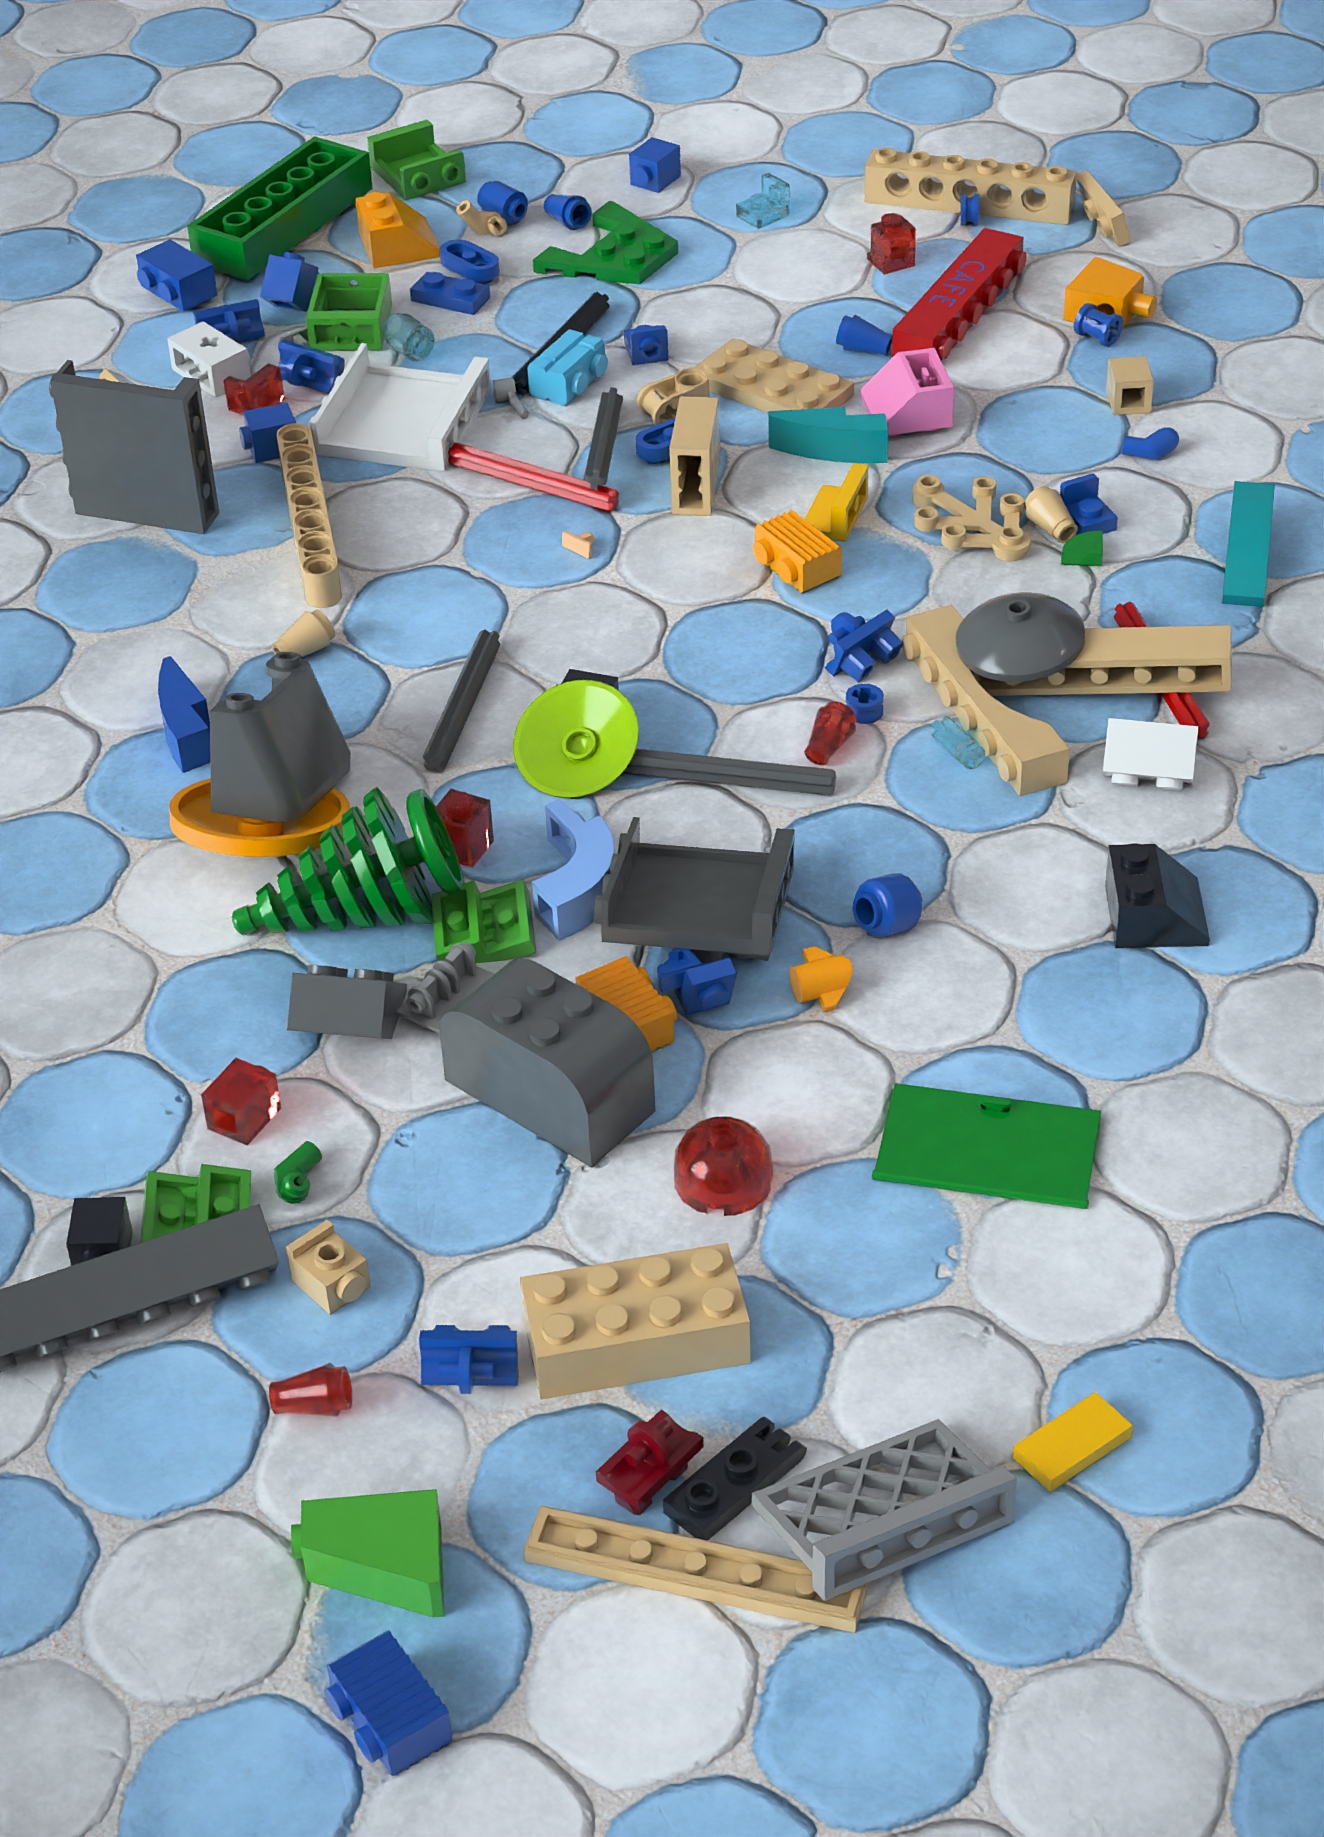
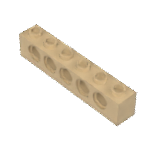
[865,148,1077,225]

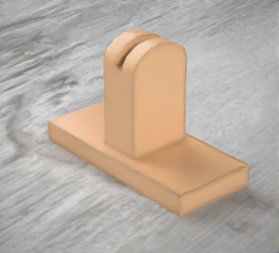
[562,531,594,559]

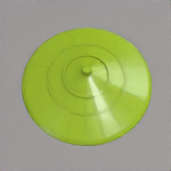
[513,680,639,798]

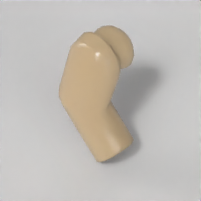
[456,200,507,236]

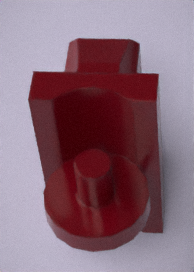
[596,1410,704,1515]

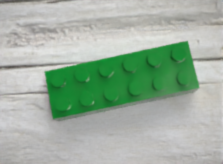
[187,136,373,281]

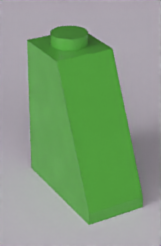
[291,1489,444,1617]

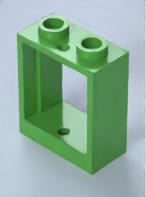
[306,273,392,350]

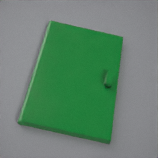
[872,1083,1101,1209]

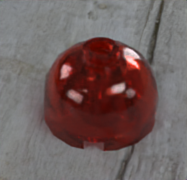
[674,1116,773,1216]

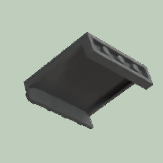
[49,360,220,535]
[594,817,795,956]

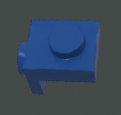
[674,958,737,1016]

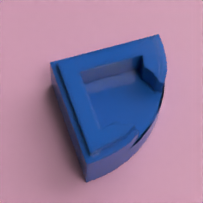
[657,948,703,992]

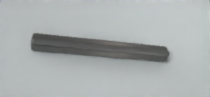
[584,387,623,490]
[423,629,500,772]
[623,748,836,796]

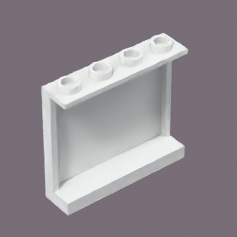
[308,343,491,472]

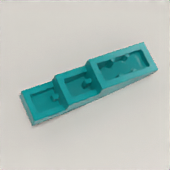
[1222,481,1275,607]

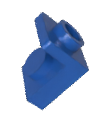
[623,325,669,365]
[1060,473,1118,535]

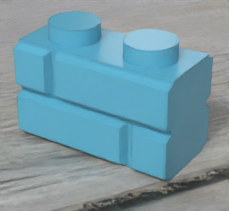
[527,329,608,406]

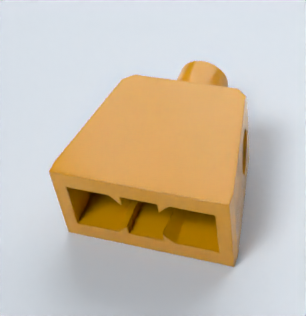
[1063,257,1157,328]

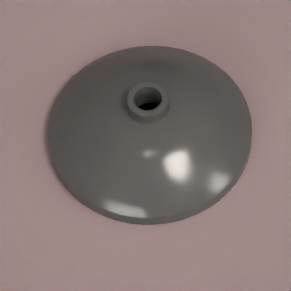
[956,592,1085,682]

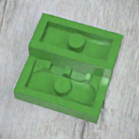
[431,879,536,964]
[140,1164,251,1243]

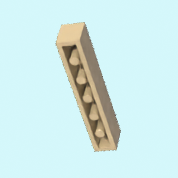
[970,625,1232,696]

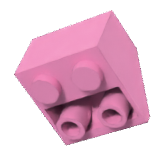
[860,348,954,437]

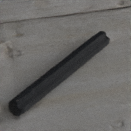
[511,292,610,396]

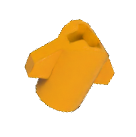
[789,946,853,1012]

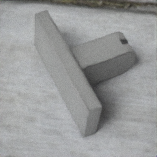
[280,326,309,347]

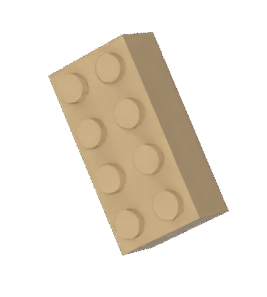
[520,1243,751,1400]

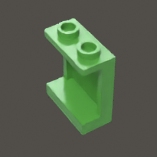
[367,119,466,200]

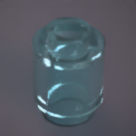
[383,313,435,361]

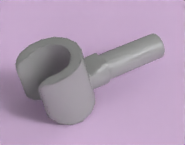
[493,378,529,419]

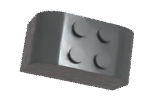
[439,958,656,1168]

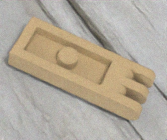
[1076,171,1131,247]

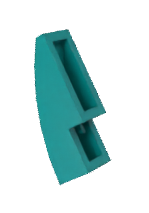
[768,407,888,463]

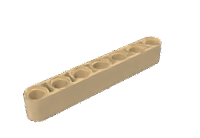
[277,423,342,608]

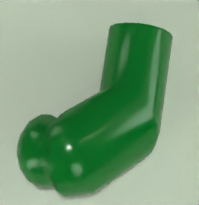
[274,1141,322,1204]

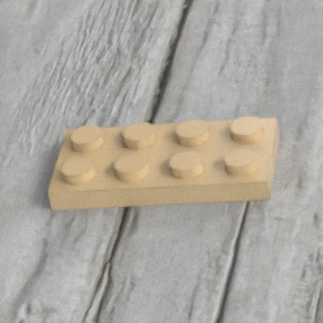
[694,338,854,413]

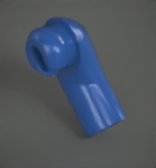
[1122,427,1179,460]

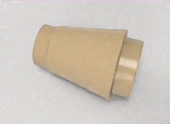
[1024,486,1078,543]
[272,609,336,658]

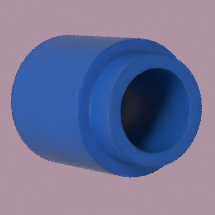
[477,181,528,225]

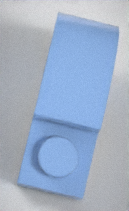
[532,799,615,941]

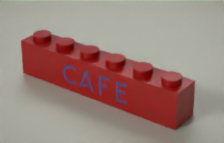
[892,228,1027,361]

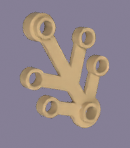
[912,475,1031,561]

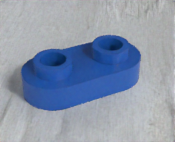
[440,240,500,284]
[635,417,676,464]

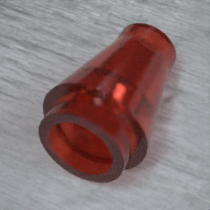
[804,701,856,765]
[269,1363,353,1417]

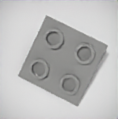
[396,942,494,1033]

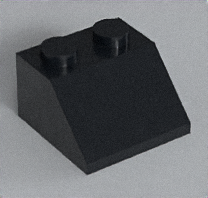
[1105,843,1210,948]

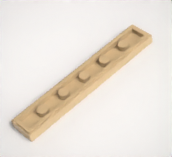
[524,1505,869,1633]

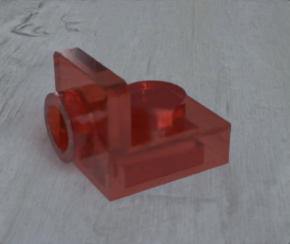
[223,363,285,416]

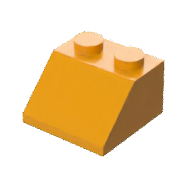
[355,192,440,268]

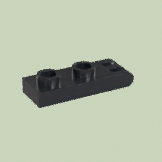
[663,1417,807,1541]

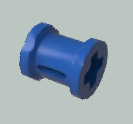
[1074,303,1123,347]

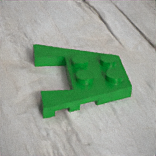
[533,200,678,285]

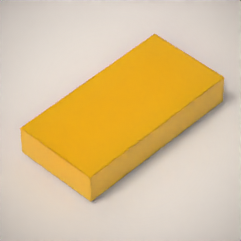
[1013,1392,1133,1492]

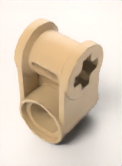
[636,368,710,425]

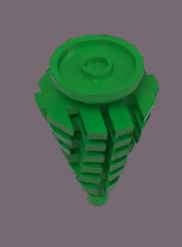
[232,787,465,935]

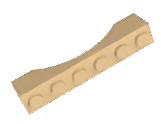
[902,604,1070,797]

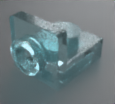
[736,173,790,229]

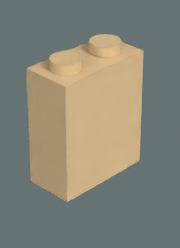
[669,396,720,516]

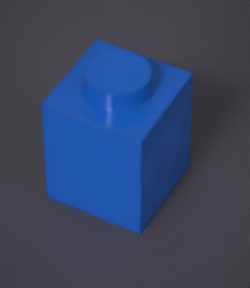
[629,137,681,193]
[239,402,296,463]

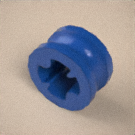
[960,193,979,225]
[845,684,884,724]

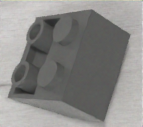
[287,965,407,1039]

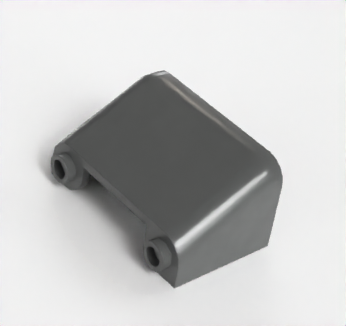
[210,652,351,822]

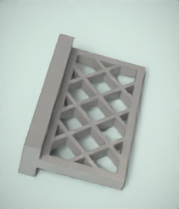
[752,1419,1017,1601]

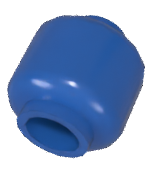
[852,873,922,937]

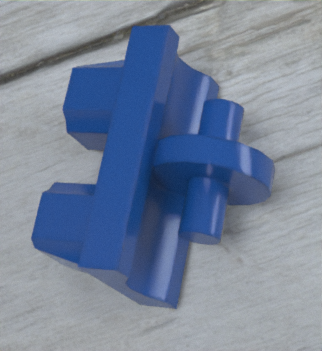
[193,299,265,342]
[275,340,345,394]
[825,609,903,682]
[419,1325,519,1394]

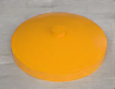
[169,779,350,857]

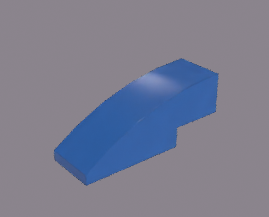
[158,656,210,773]

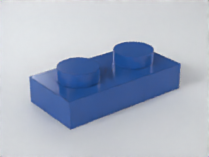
[410,272,490,315]

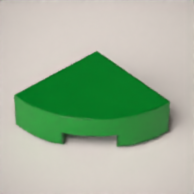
[1061,531,1103,566]

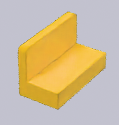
[805,463,868,542]

